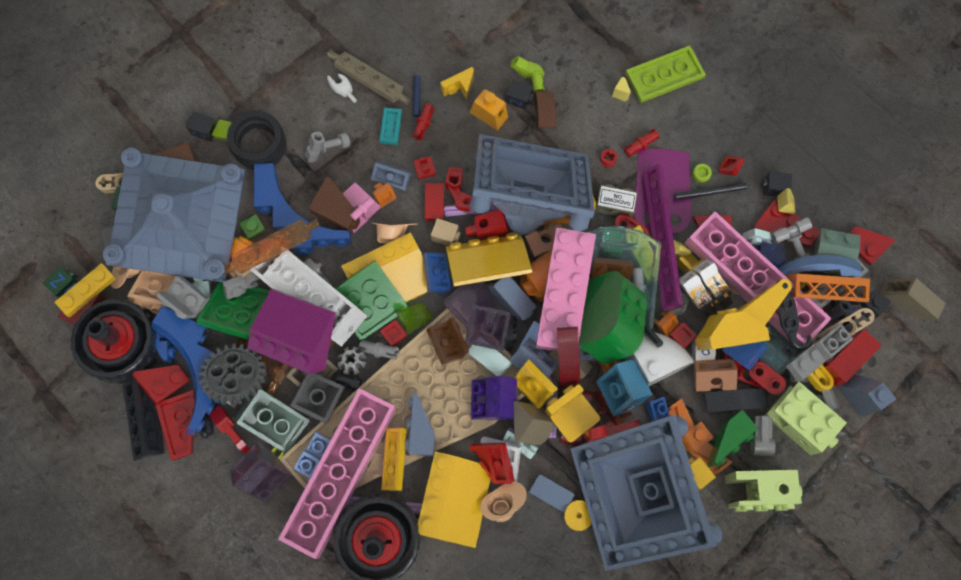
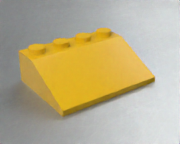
[341,232,428,303]
[446,233,532,286]
[418,451,491,548]

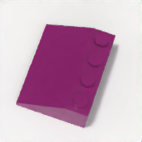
[247,289,336,374]

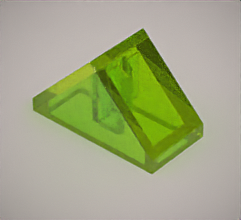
[396,302,433,334]

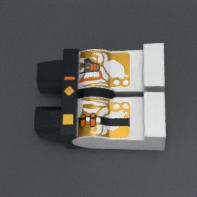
[679,259,733,317]

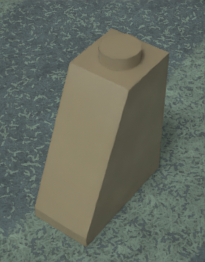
[880,278,946,320]

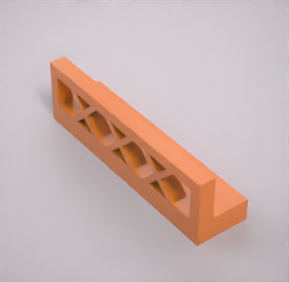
[787,274,870,302]

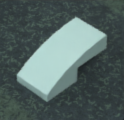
[468,337,512,376]

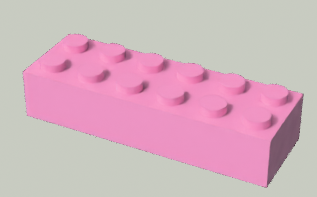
[535,227,596,352]

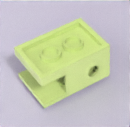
[765,382,847,455]
[725,470,802,512]

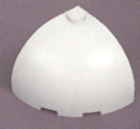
[624,332,694,386]

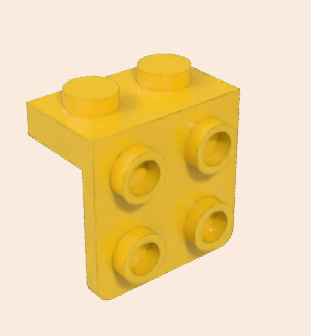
[545,384,600,442]

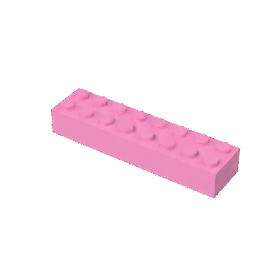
[684,212,832,345]
[278,388,397,559]

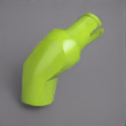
[510,56,545,93]

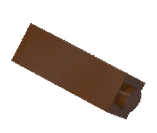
[308,177,360,234]

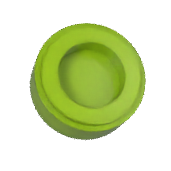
[692,164,712,183]

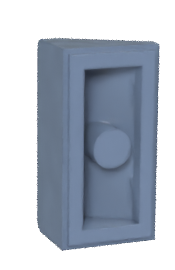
[370,161,412,191]
[529,474,575,513]

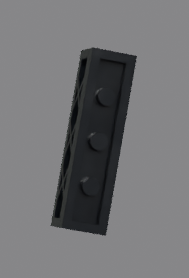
[123,377,165,461]

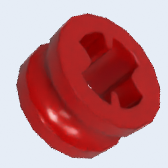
[600,149,617,168]

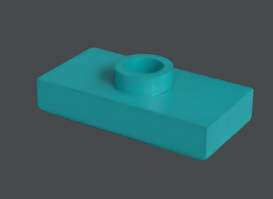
[379,108,402,145]

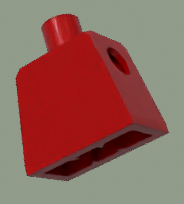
[465,210,510,241]

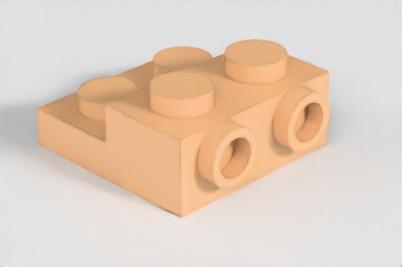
[128,271,176,315]

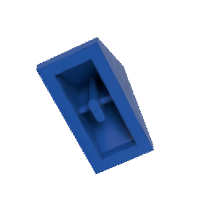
[723,341,767,370]

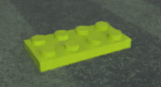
[625,45,706,103]

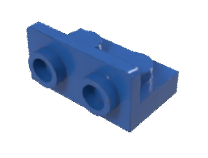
[423,253,451,295]

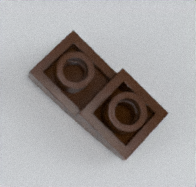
[535,91,556,128]

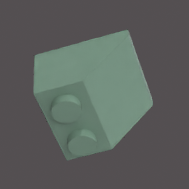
[814,228,860,277]

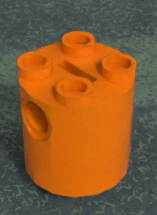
[520,249,552,302]

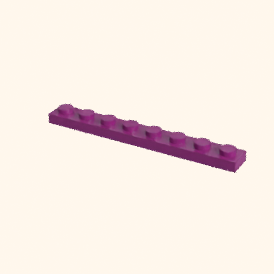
[643,164,683,311]

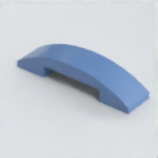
[779,255,862,277]

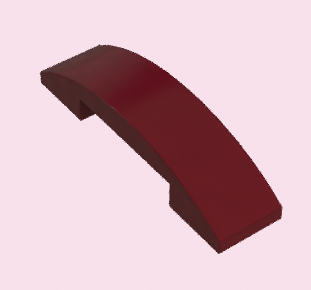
[557,326,580,390]

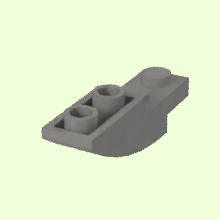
[786,323,853,382]

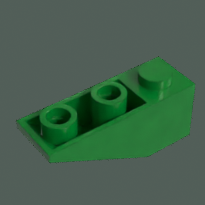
[707,410,758,467]

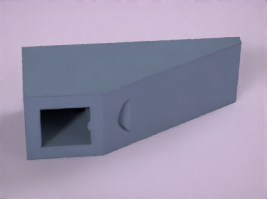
[405,392,435,457]

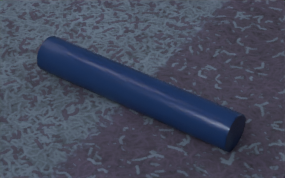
[413,76,421,117]

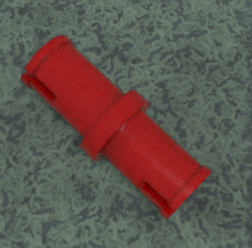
[412,103,435,141]
[623,128,660,158]

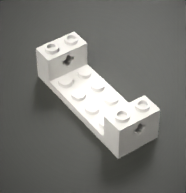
[250,240,367,347]

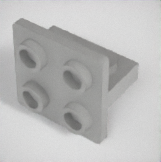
[156,276,209,319]

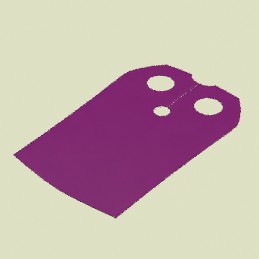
[634,149,692,233]

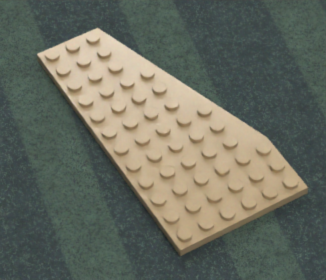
[279,300,525,488]

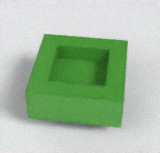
[239,214,266,240]

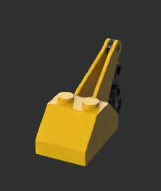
[696,279,812,351]

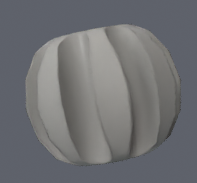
[337,346,366,375]

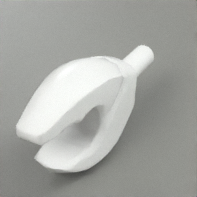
[327,74,357,103]

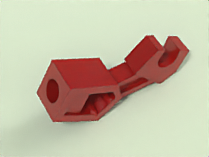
[445,167,471,212]
[208,405,250,454]

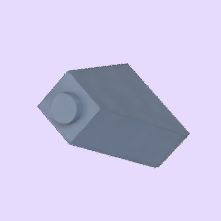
[481,277,536,320]
[838,374,896,417]

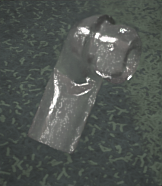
[665,293,688,316]

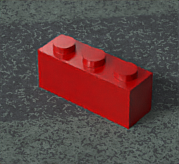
[824,328,882,387]

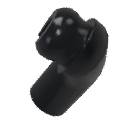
[200,413,214,439]

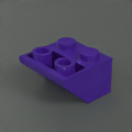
[471,376,517,420]

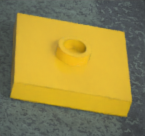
[514,360,558,409]

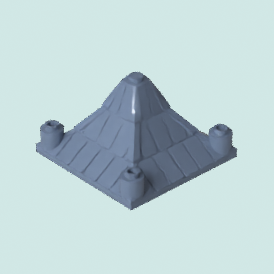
[470,134,595,236]
[103,148,246,282]
[571,415,723,571]

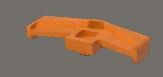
[668,398,733,474]

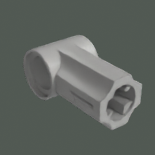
[750,416,776,457]

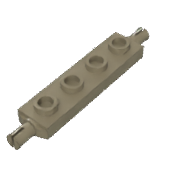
[327,50,411,105]

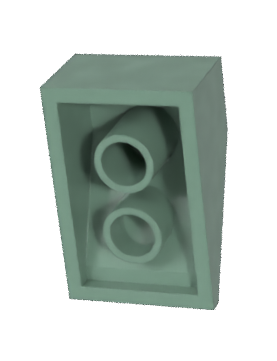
[234,389,310,453]

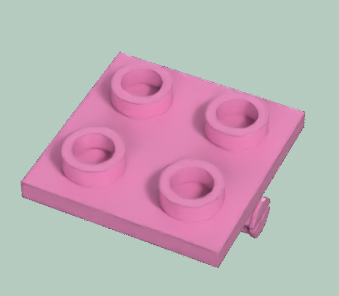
[343,183,381,233]

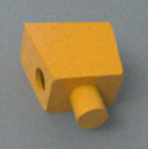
[470,89,508,131]

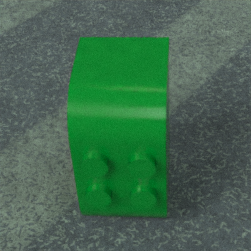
[579,271,647,364]

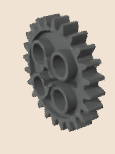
[198,344,267,406]

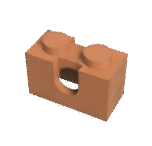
[524,223,562,261]
[694,359,737,392]

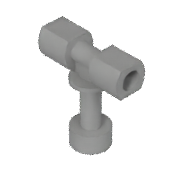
[305,132,350,162]
[770,217,812,259]

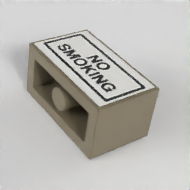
[595,184,638,217]

